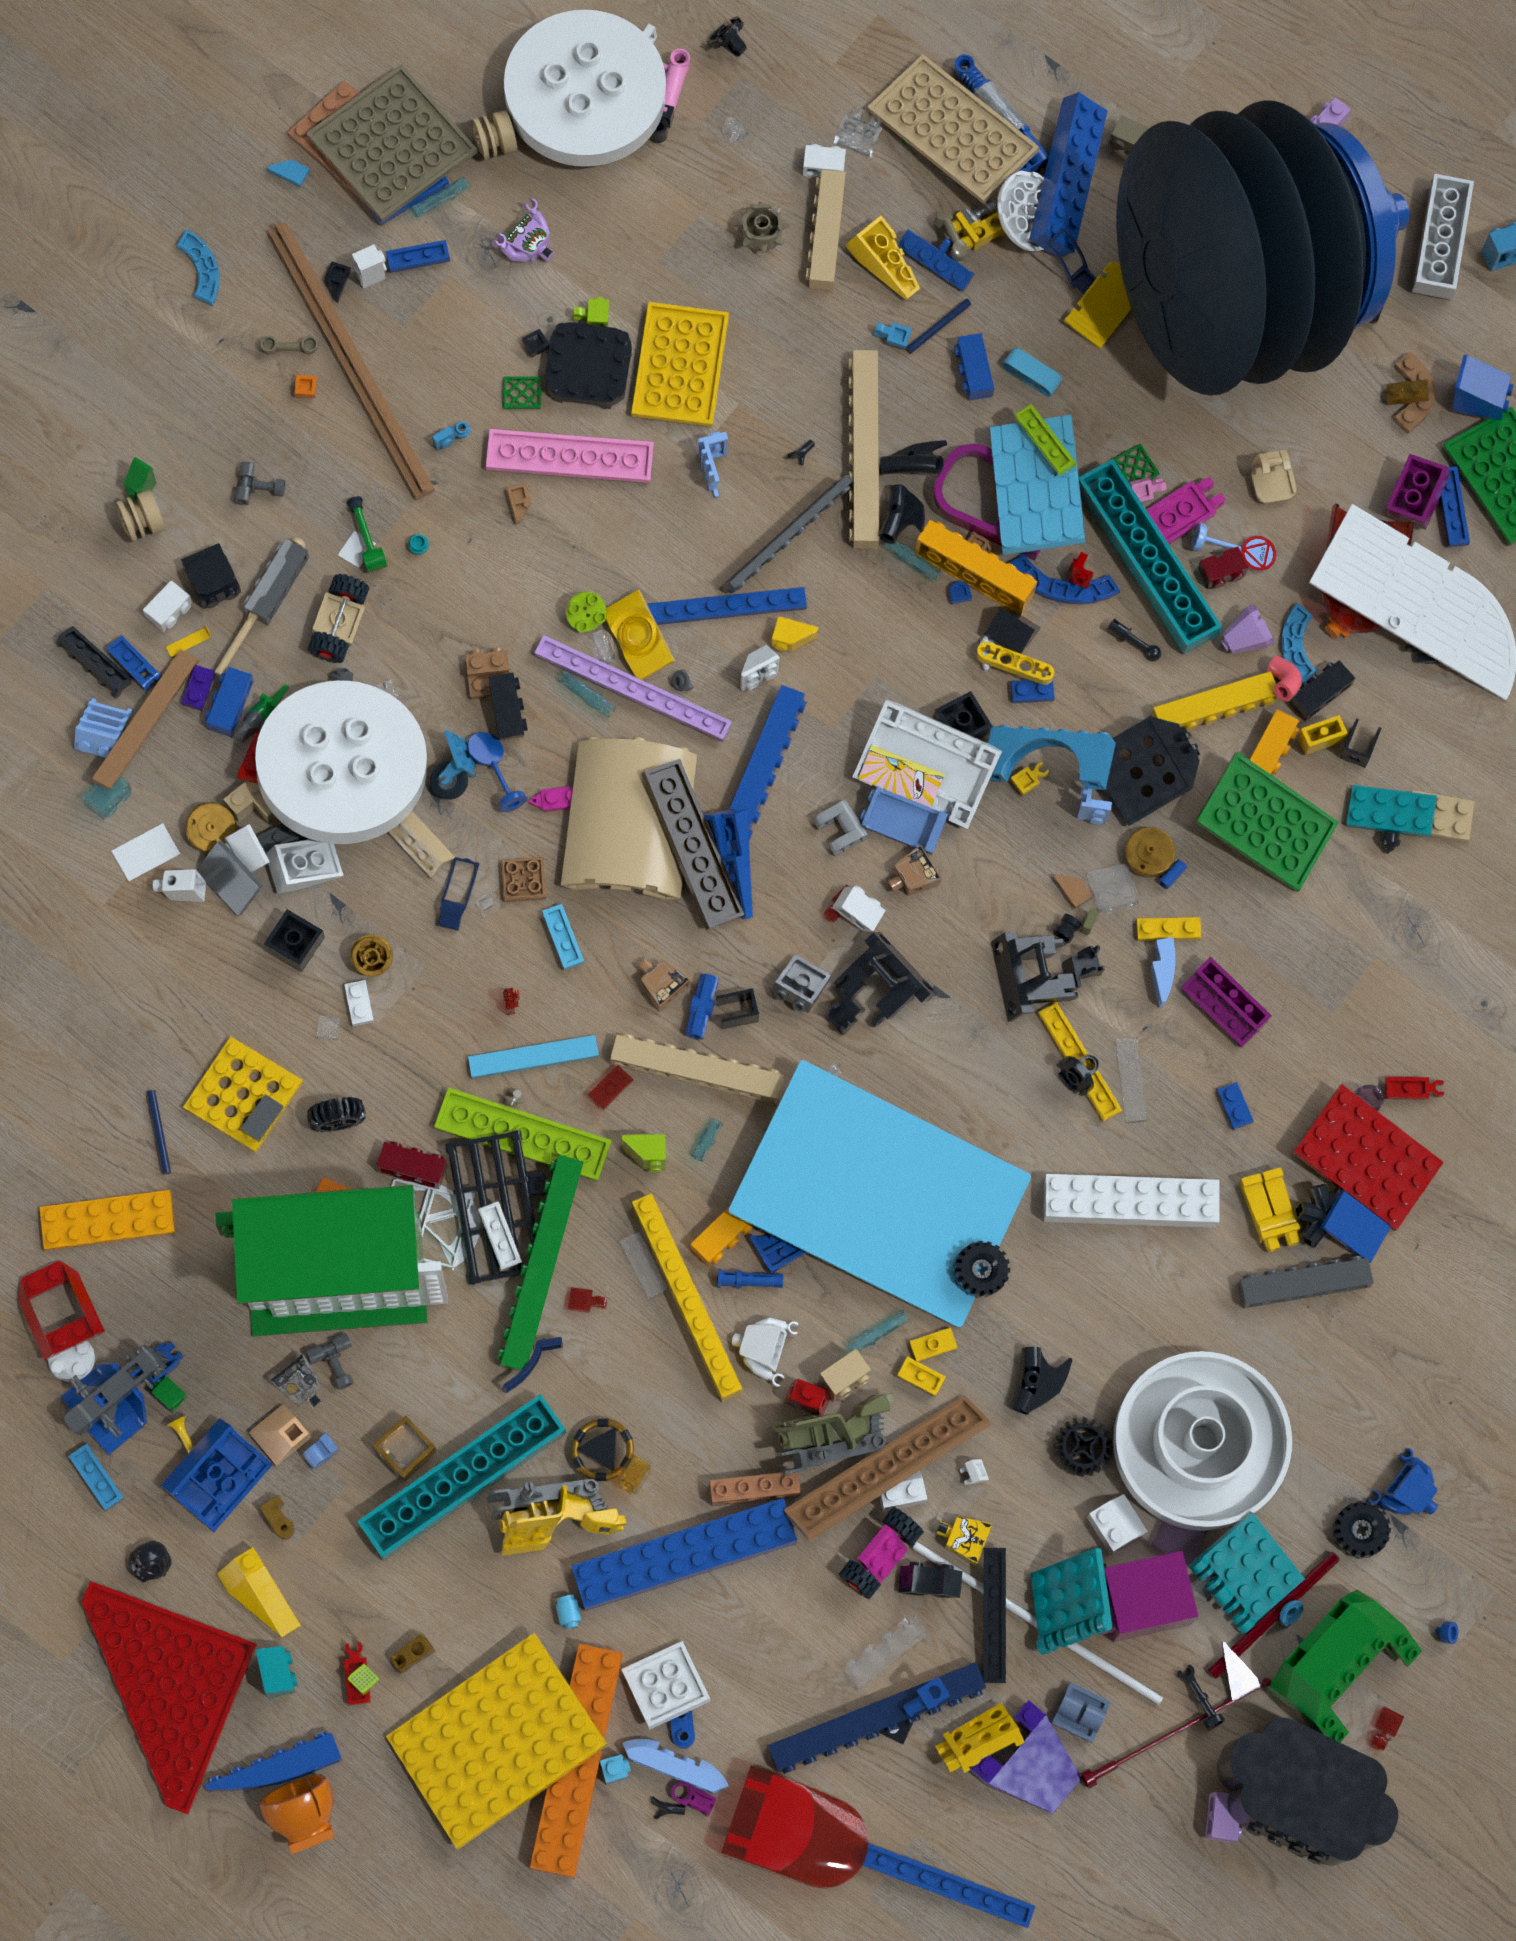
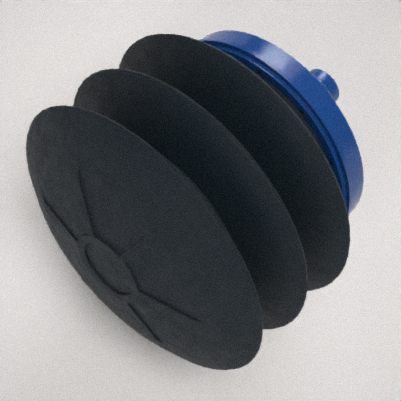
[1116,100,1409,396]

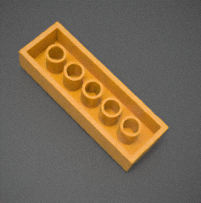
[915,520,1037,615]

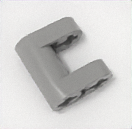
[813,800,868,856]

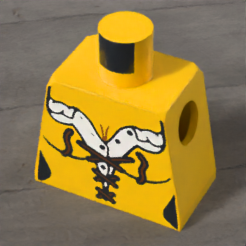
[936,1517,992,1566]

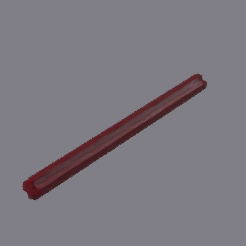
[1208,1552,1340,1679]

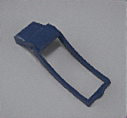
[1047,227,1096,295]
[437,857,480,931]
[502,1337,563,1393]

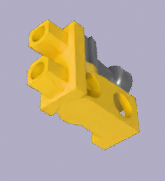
[952,198,1006,251]

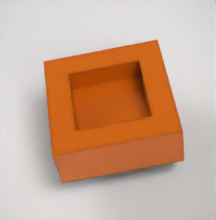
[295,375,317,398]

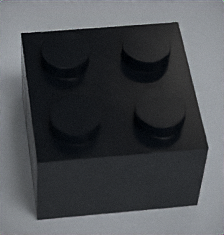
[932,691,992,739]
[264,909,325,972]

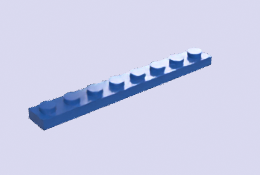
[647,587,807,625]
[857,1842,1035,1928]

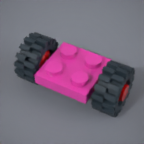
[839,1507,924,1599]

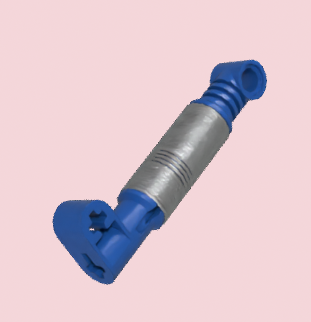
[954,54,1049,173]

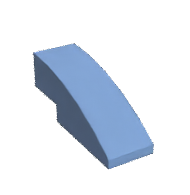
[1150,937,1175,1008]

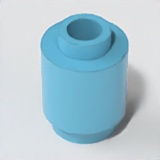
[556,1595,582,1629]

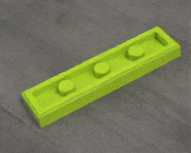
[1014,404,1077,477]

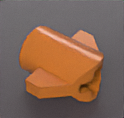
[1325,612,1352,639]

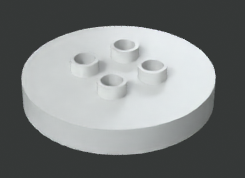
[504,10,666,167]
[255,681,427,844]
[1113,1351,1292,1531]

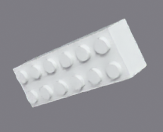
[1412,174,1474,300]

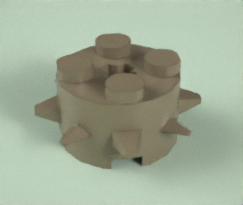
[734,201,790,253]

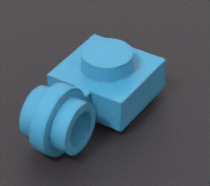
[432,421,470,451]

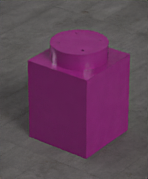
[1099,1551,1199,1642]

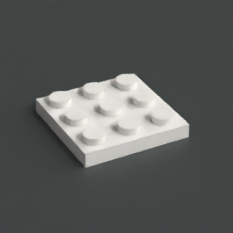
[621,1641,711,1730]

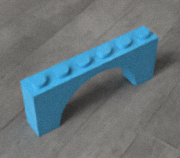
[988,725,1116,790]

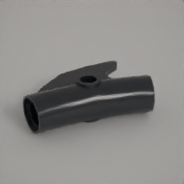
[880,440,947,475]
[879,484,925,544]
[1011,1347,1073,1415]

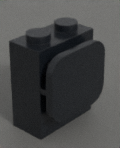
[181,543,241,609]

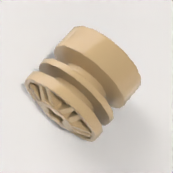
[472,110,517,160]
[116,489,166,542]

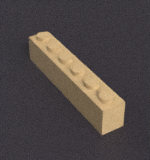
[806,169,846,291]

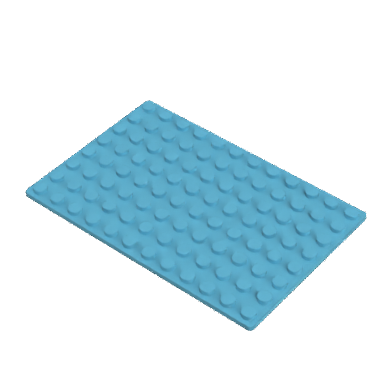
[728,1060,1031,1328]

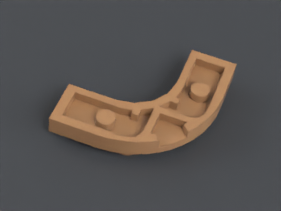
[1394,352,1436,434]

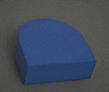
[949,581,972,605]

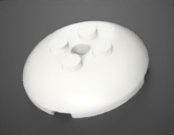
[997,171,1044,251]

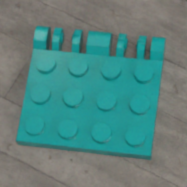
[1189,1511,1305,1634]
[1030,1548,1112,1655]

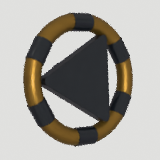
[571,1419,634,1481]

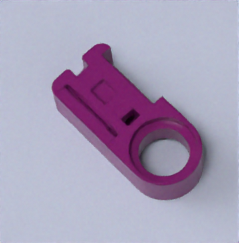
[671,1782,716,1817]

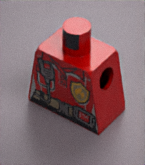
[784,1379,831,1415]

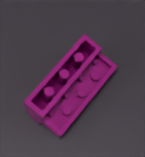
[1181,956,1272,1047]

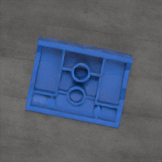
[161,1418,273,1532]

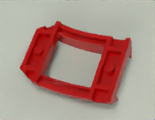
[18,1261,105,1360]

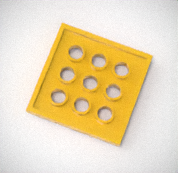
[183,1036,303,1153]

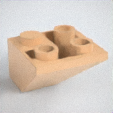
[249,1404,311,1466]

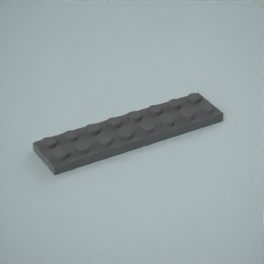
[720,474,853,594]

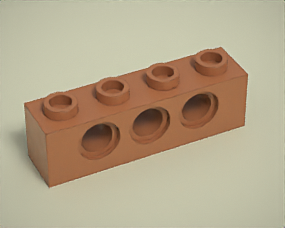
[709,1472,801,1506]

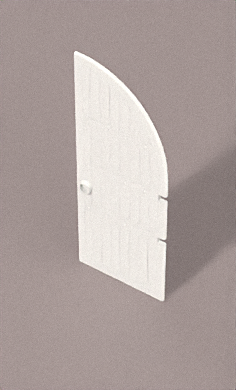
[1309,504,1516,701]

